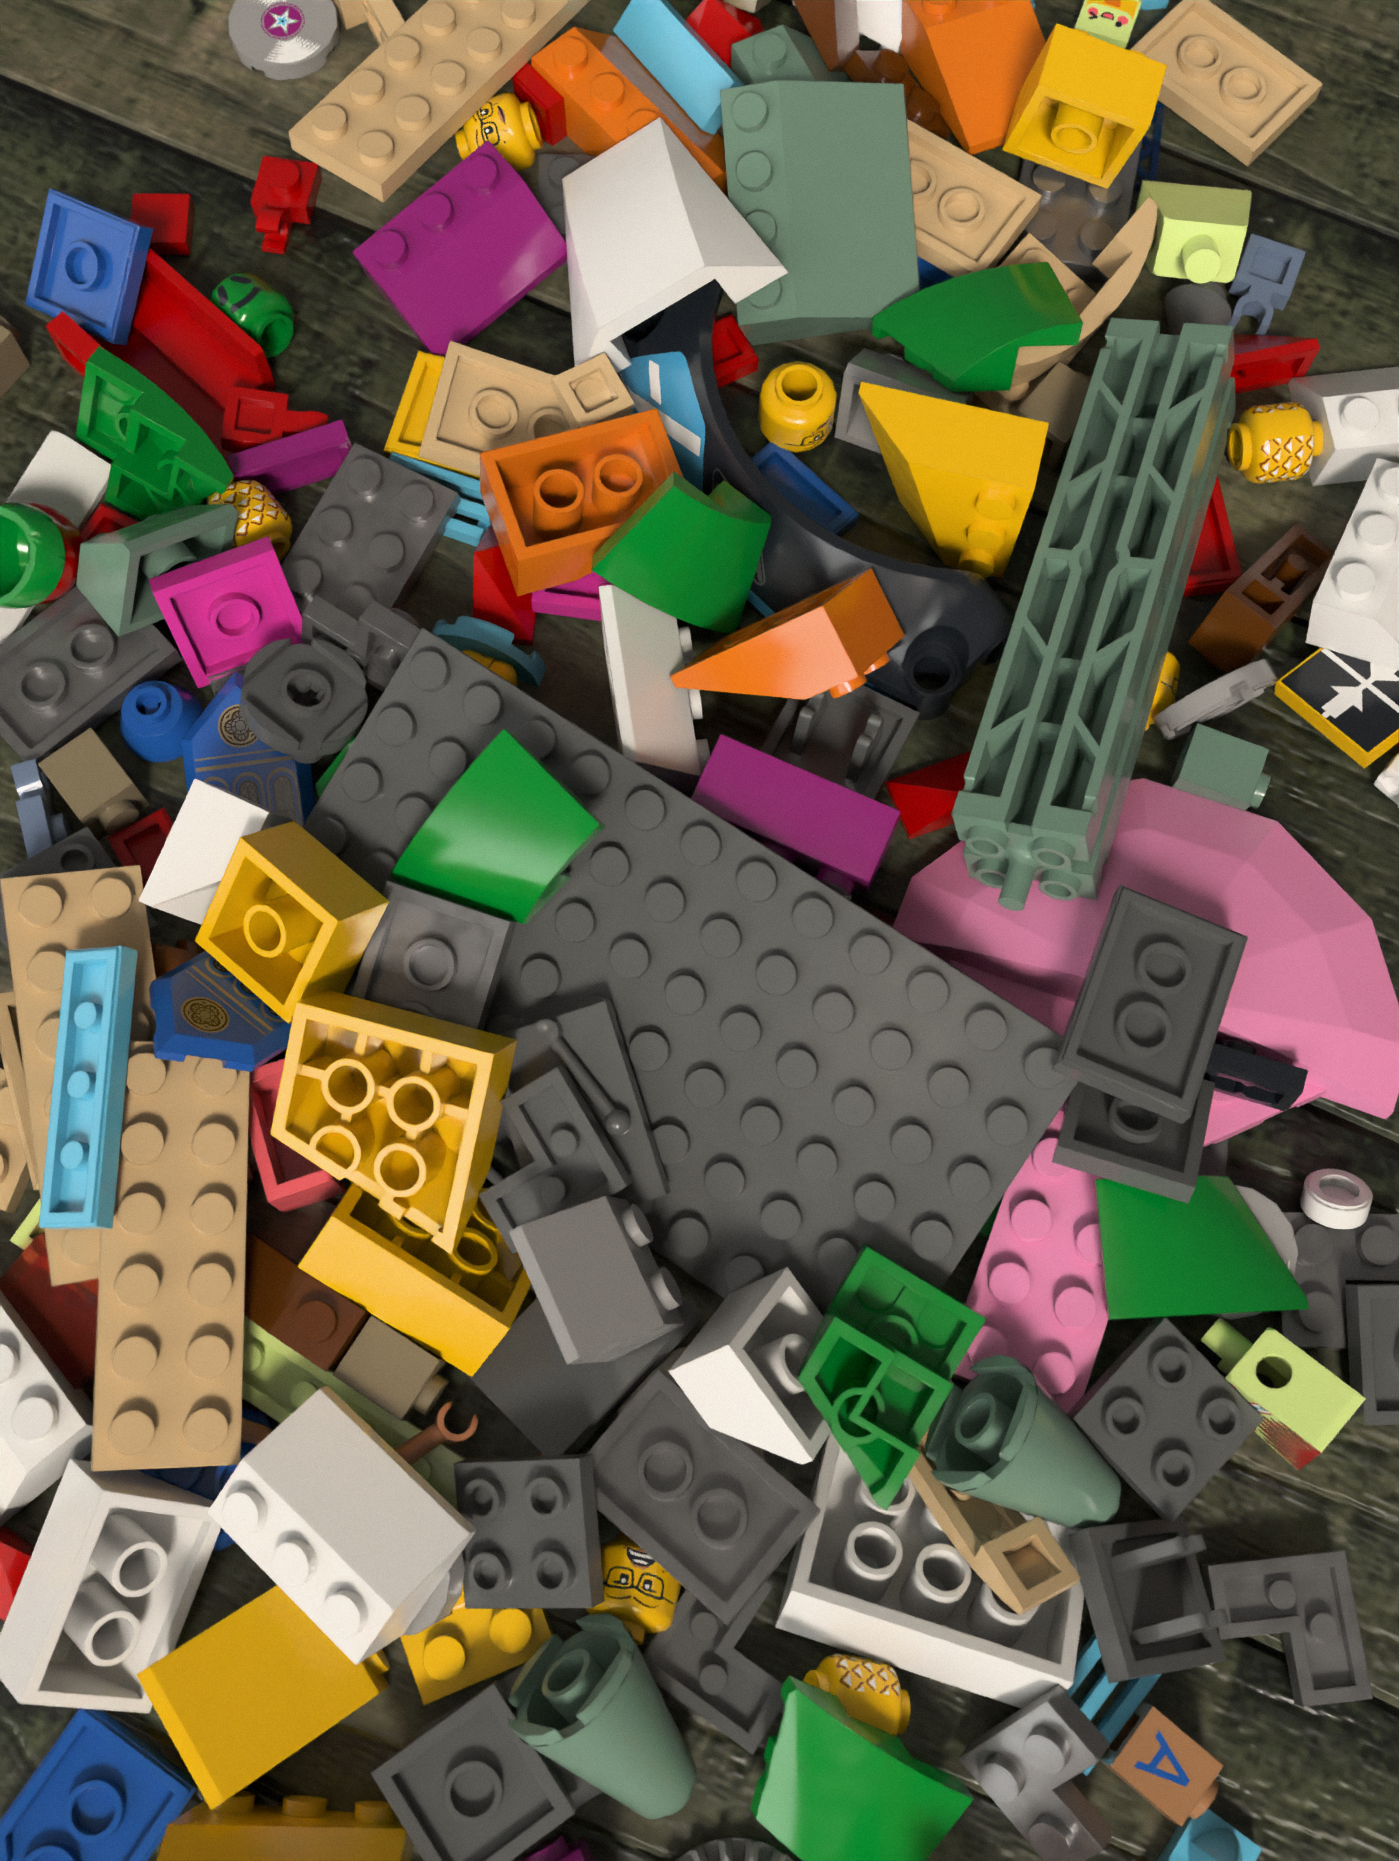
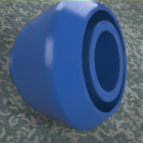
[120,681,203,762]

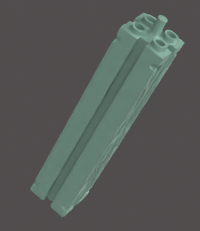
[952,318,1236,911]

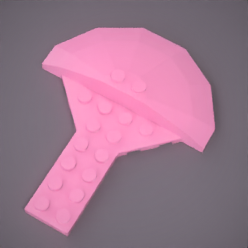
[893,778,1399,1414]

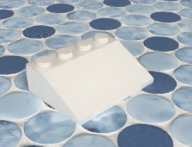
[775,1432,1084,1708]

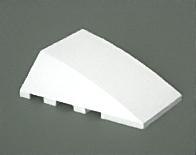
[562,117,788,373]

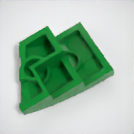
[870,262,1083,392]
[75,346,234,521]
[592,472,771,633]
[390,729,605,924]
[1094,1176,1309,1320]
[797,1242,986,1511]
[750,1676,974,1861]

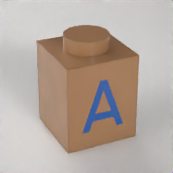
[1100,1701,1224,1827]

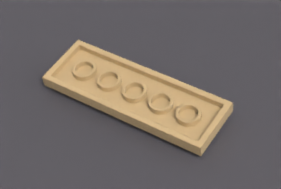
[288,0,590,203]
[0,865,156,1287]
[91,1041,250,1471]

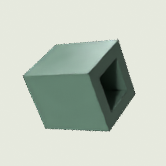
[1168,723,1271,811]

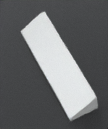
[0,430,111,644]

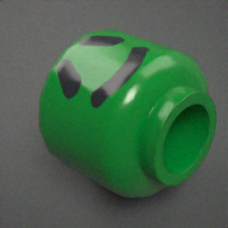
[209,272,295,360]

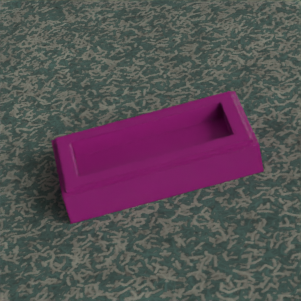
[227,420,352,496]

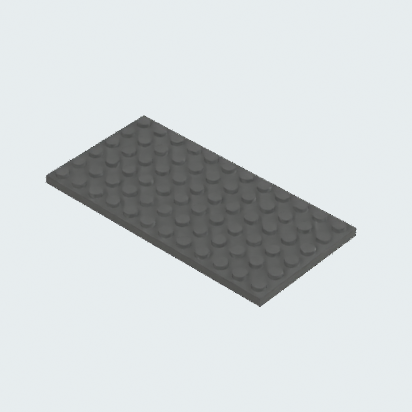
[302,628,1078,1317]

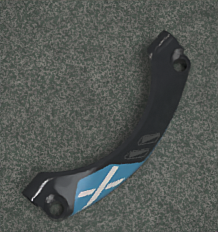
[618,279,1015,720]

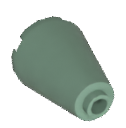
[925,1354,1121,1531]
[508,1613,696,1819]

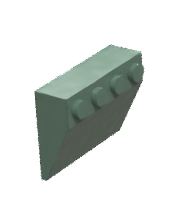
[720,80,920,346]

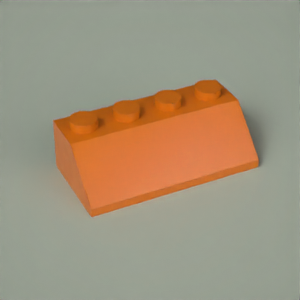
[531,27,728,198]

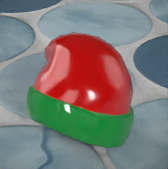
[0,502,84,609]

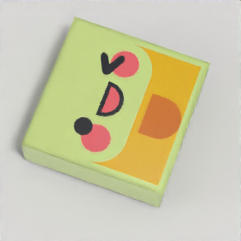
[1074,0,1142,49]

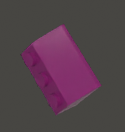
[352,140,567,357]
[691,734,901,896]

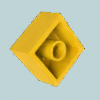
[1002,23,1167,189]
[195,821,389,1024]

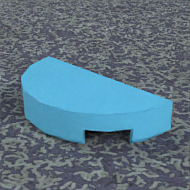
[432,616,546,687]

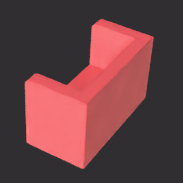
[248,1058,346,1213]

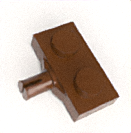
[844,49,952,141]

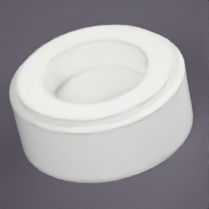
[1300,1169,1373,1229]

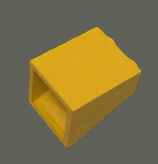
[136,1585,390,1810]

